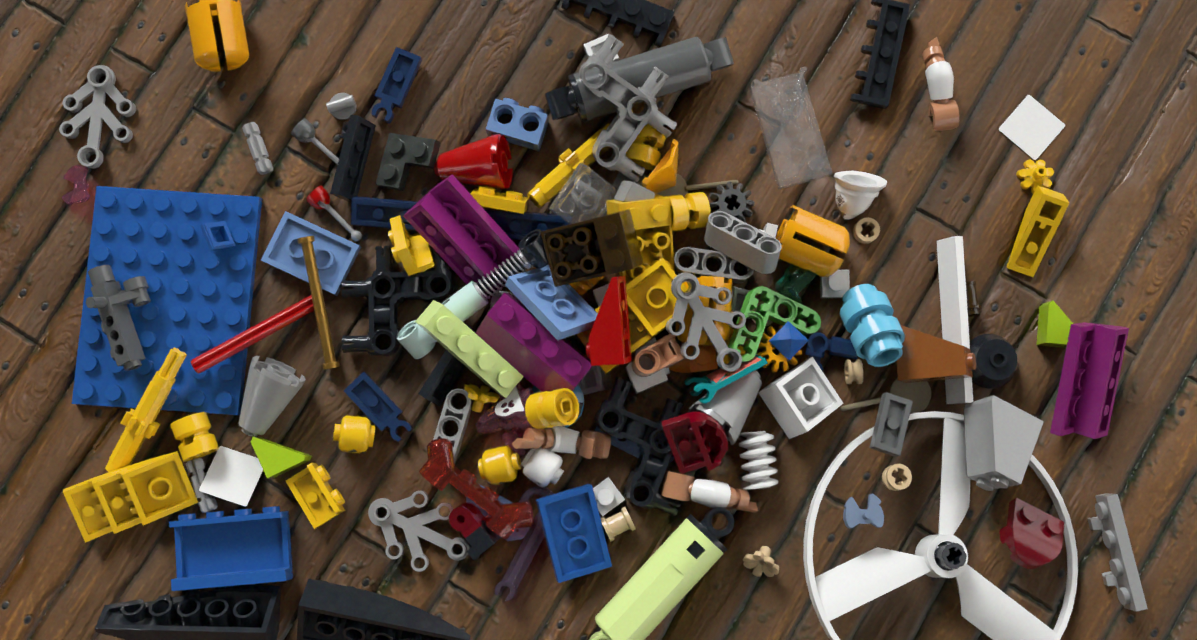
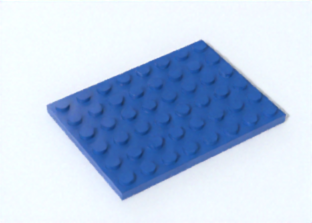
[72,186,262,415]

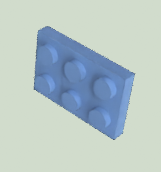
[261,211,361,296]
[505,265,598,340]

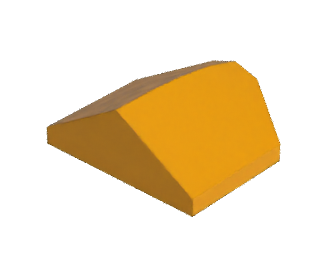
[642,139,679,194]

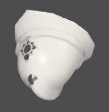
[834,171,887,220]

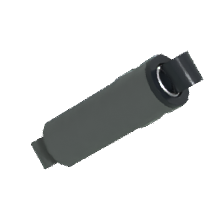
[545,37,734,123]

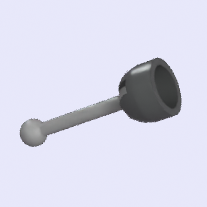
[291,118,339,165]

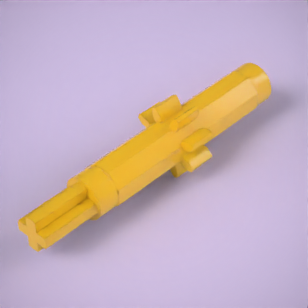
[527,109,633,208]
[105,348,187,472]

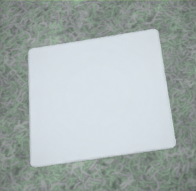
[999,95,1065,160]
[199,446,263,506]

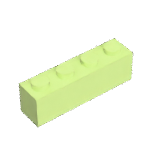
[415,300,524,398]

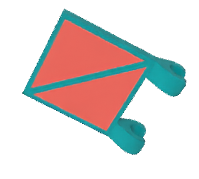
[684,354,768,403]

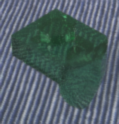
[775,265,817,305]

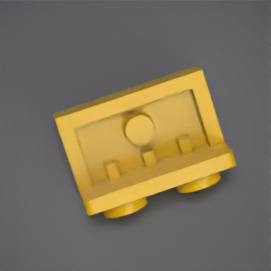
[470,186,529,214]
[388,215,434,276]
[286,463,345,529]

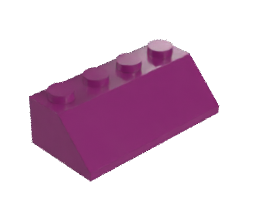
[476,293,593,392]

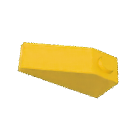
[1006,185,1069,277]

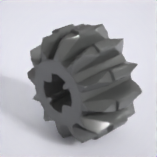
[709,181,755,223]

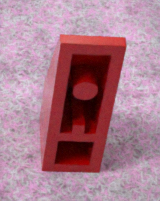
[586,276,632,366]

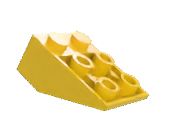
[606,194,675,284]

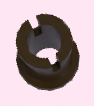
[966,281,982,317]

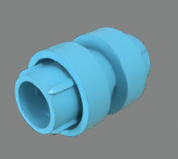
[840,284,905,367]

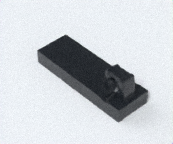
[330,115,376,202]
[418,323,476,407]

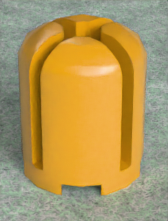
[185,0,249,72]
[775,205,850,277]
[675,276,732,346]

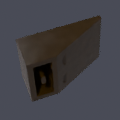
[541,209,643,287]

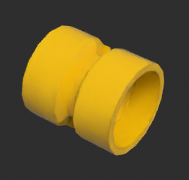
[626,124,666,170]
[666,192,710,231]
[525,388,579,429]
[170,412,219,462]

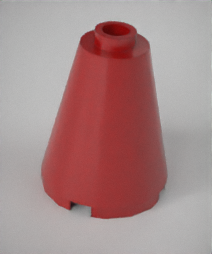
[434,134,513,189]

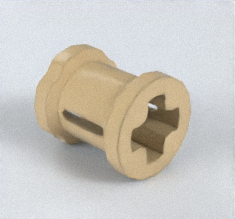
[600,507,636,541]

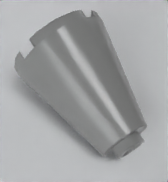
[238,356,306,437]
[689,370,762,445]

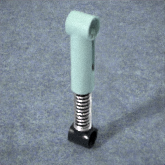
[396,229,549,359]

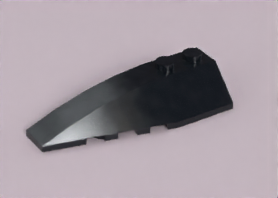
[297,579,471,640]
[95,585,281,640]

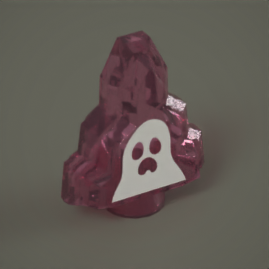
[475,382,535,434]

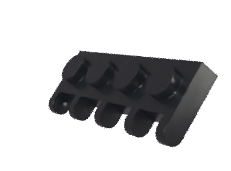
[561,0,674,47]
[850,0,910,109]

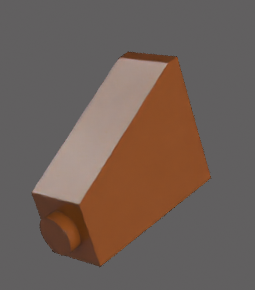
[897,325,976,383]

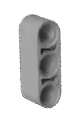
[704,211,782,274]
[674,247,754,283]
[429,389,474,468]

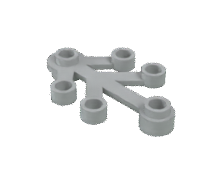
[59,65,136,169]
[666,273,746,371]
[368,490,470,572]

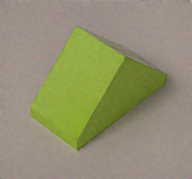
[1037,300,1073,348]
[251,437,312,478]

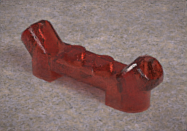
[419,438,534,540]

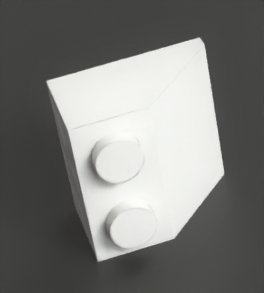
[758,357,843,439]

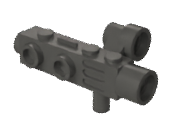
[86,265,151,371]

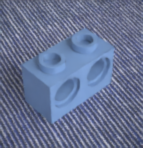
[486,98,549,151]

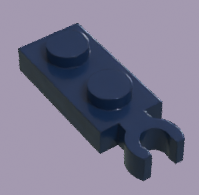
[371,47,422,124]
[344,372,413,442]

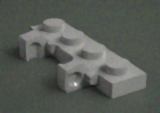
[1087,493,1148,612]

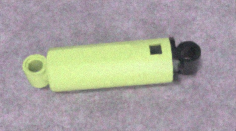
[589,507,734,640]

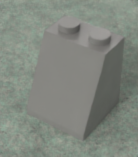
[964,395,1044,491]

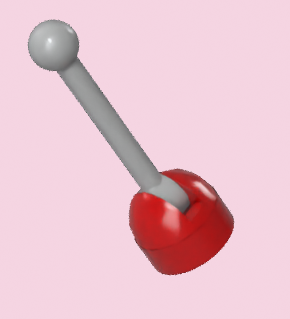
[306,185,362,241]

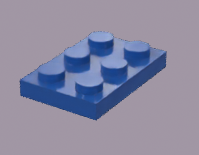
[536,484,612,583]

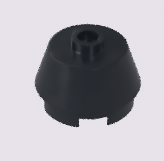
[970,334,1018,389]

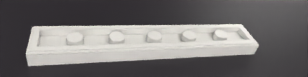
[937,236,973,404]

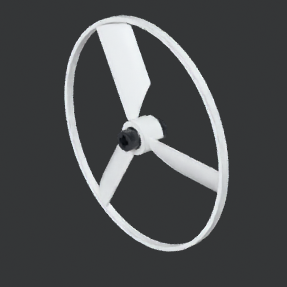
[803,411,1078,640]

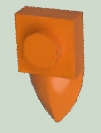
[669,345,718,373]

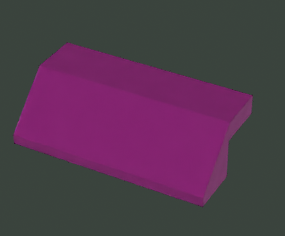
[404,174,519,284]
[1050,322,1129,439]

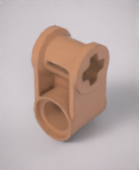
[631,334,686,377]

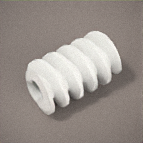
[739,431,778,489]

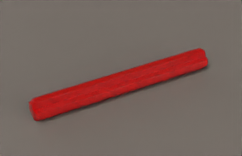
[191,295,314,373]

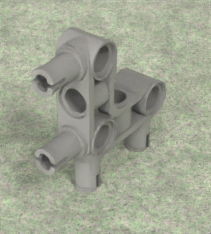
[579,34,677,183]

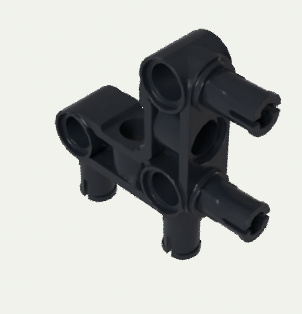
[342,246,454,356]
[594,377,684,516]

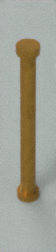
[297,236,340,369]

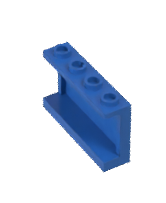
[169,506,293,591]

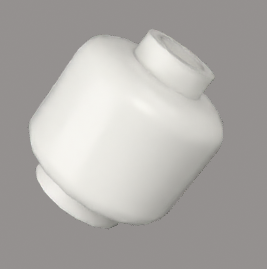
[521,447,564,487]

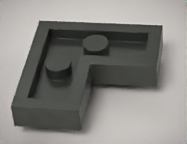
[376,133,441,191]

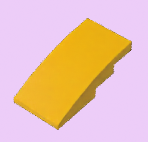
[575,258,691,374]
[63,451,198,543]

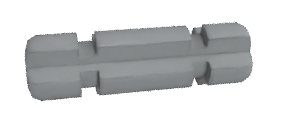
[242,122,273,175]
[186,458,217,513]

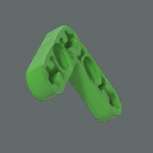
[728,286,821,363]

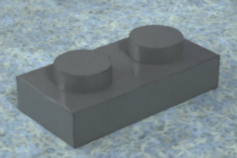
[869,392,913,457]

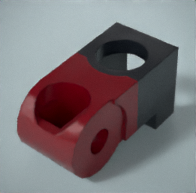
[449,502,501,560]

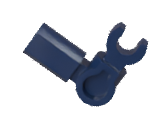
[805,332,858,372]

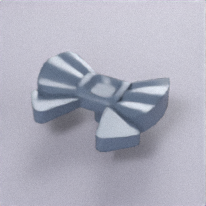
[843,493,884,529]

